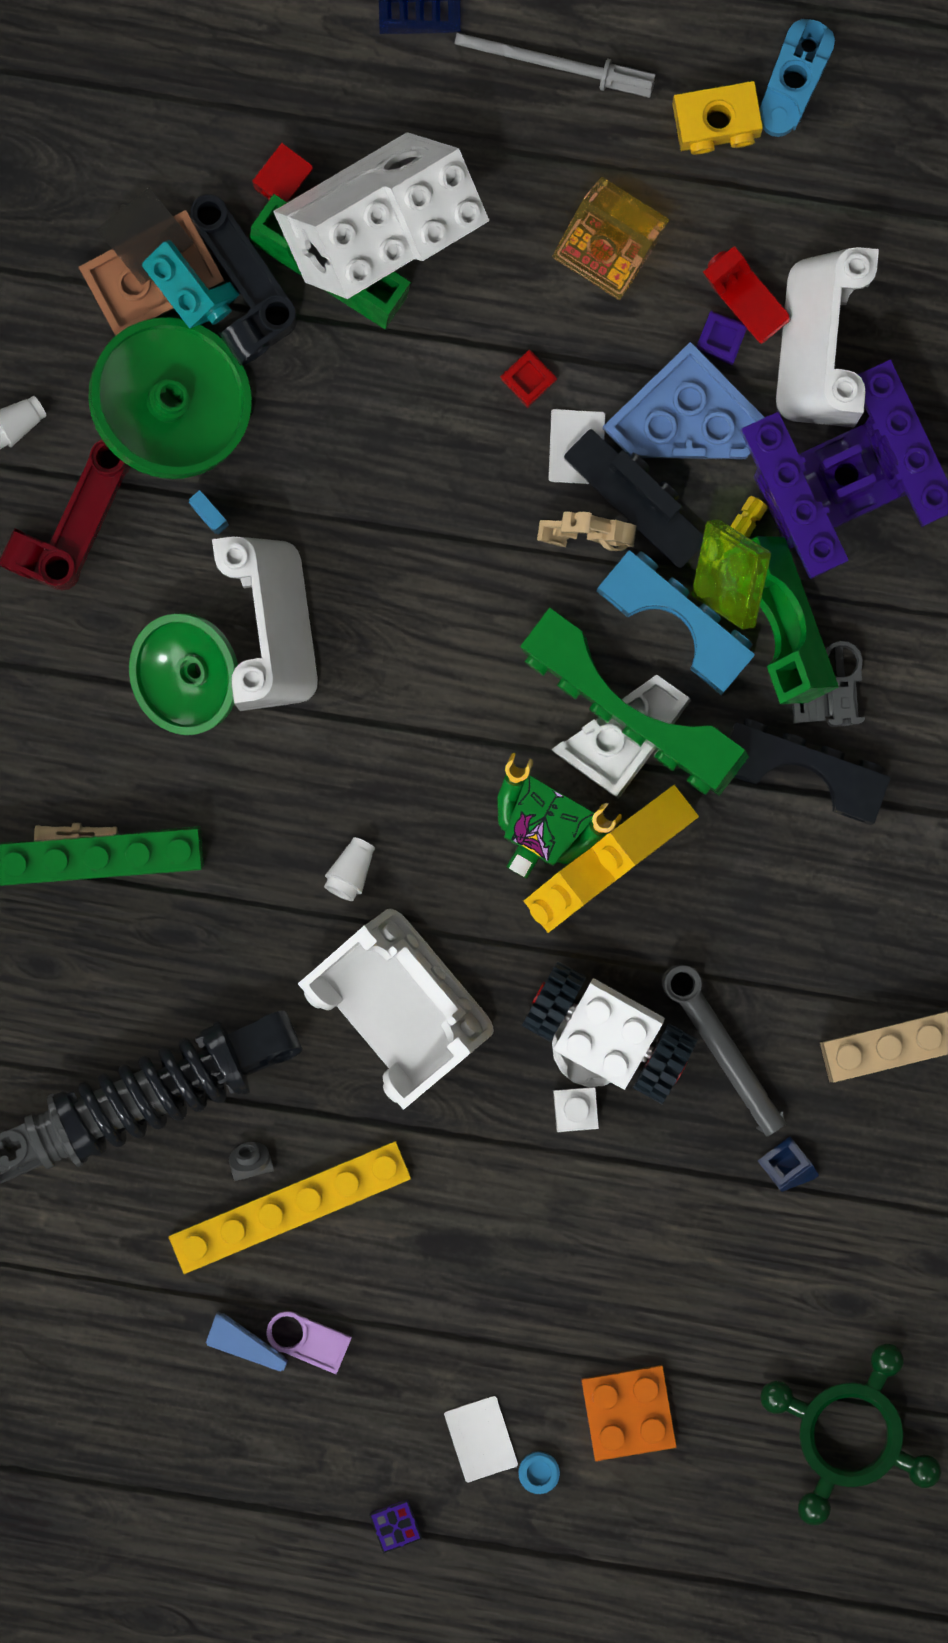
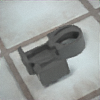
[792,641,865,727]

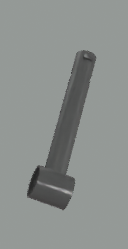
[662,965,786,1137]

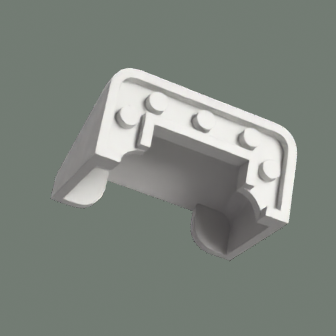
[776,247,879,427]
[212,537,318,711]
[298,909,494,1110]

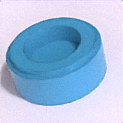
[518,1451,560,1494]

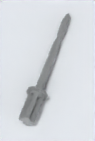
[454,32,656,98]

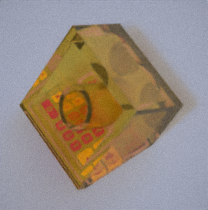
[552,176,670,300]

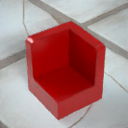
[252,143,313,203]

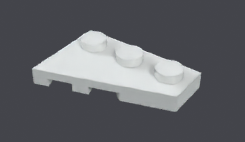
[552,675,691,799]

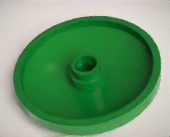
[88,317,252,479]

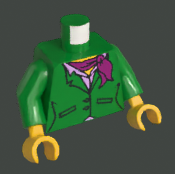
[497,753,622,879]

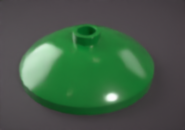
[129,613,238,735]

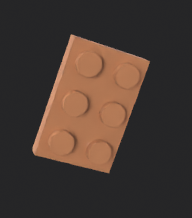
[79,210,225,336]

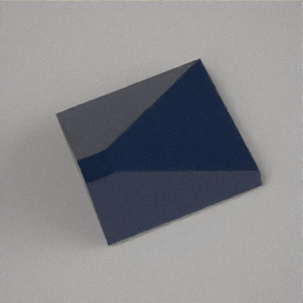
[758,1136,819,1192]

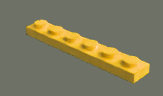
[168,1141,411,1274]

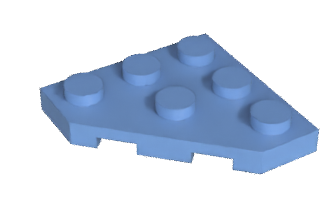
[603,342,765,459]

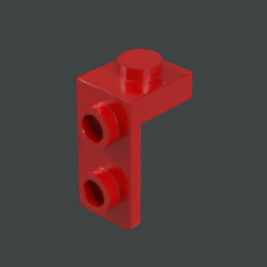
[703,246,791,344]

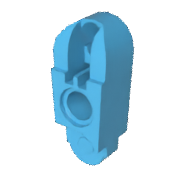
[759,19,835,137]

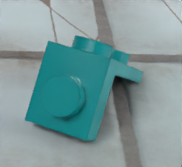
[142,240,240,329]

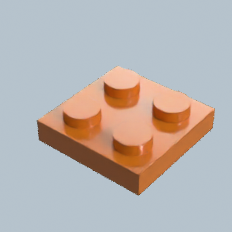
[581,1365,676,1461]

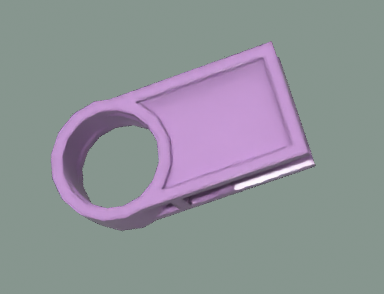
[266,1311,352,1374]

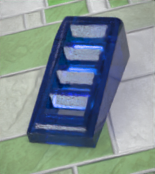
[379,0,461,34]

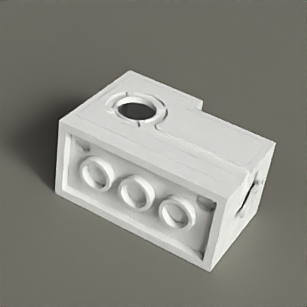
[273,132,489,299]

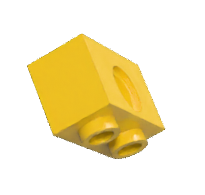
[672,81,763,155]

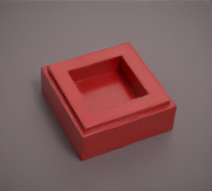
[500,349,557,408]

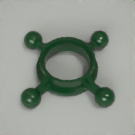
[760,1344,941,1525]

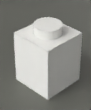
[553,1087,599,1132]

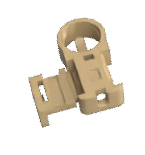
[537,512,637,551]

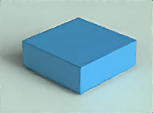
[189,490,229,535]

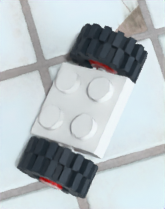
[522,961,698,1104]

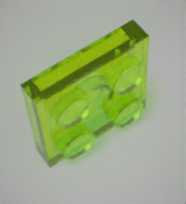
[691,519,771,629]

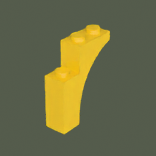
[524,784,699,933]

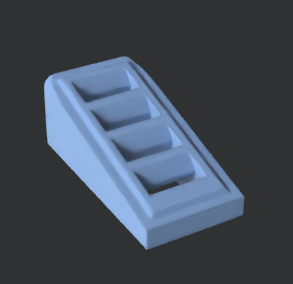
[206,1311,288,1372]

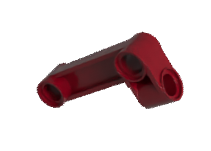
[0,439,130,591]

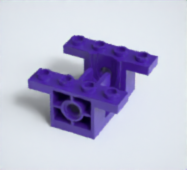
[740,359,948,579]

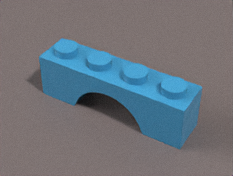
[597,550,755,696]

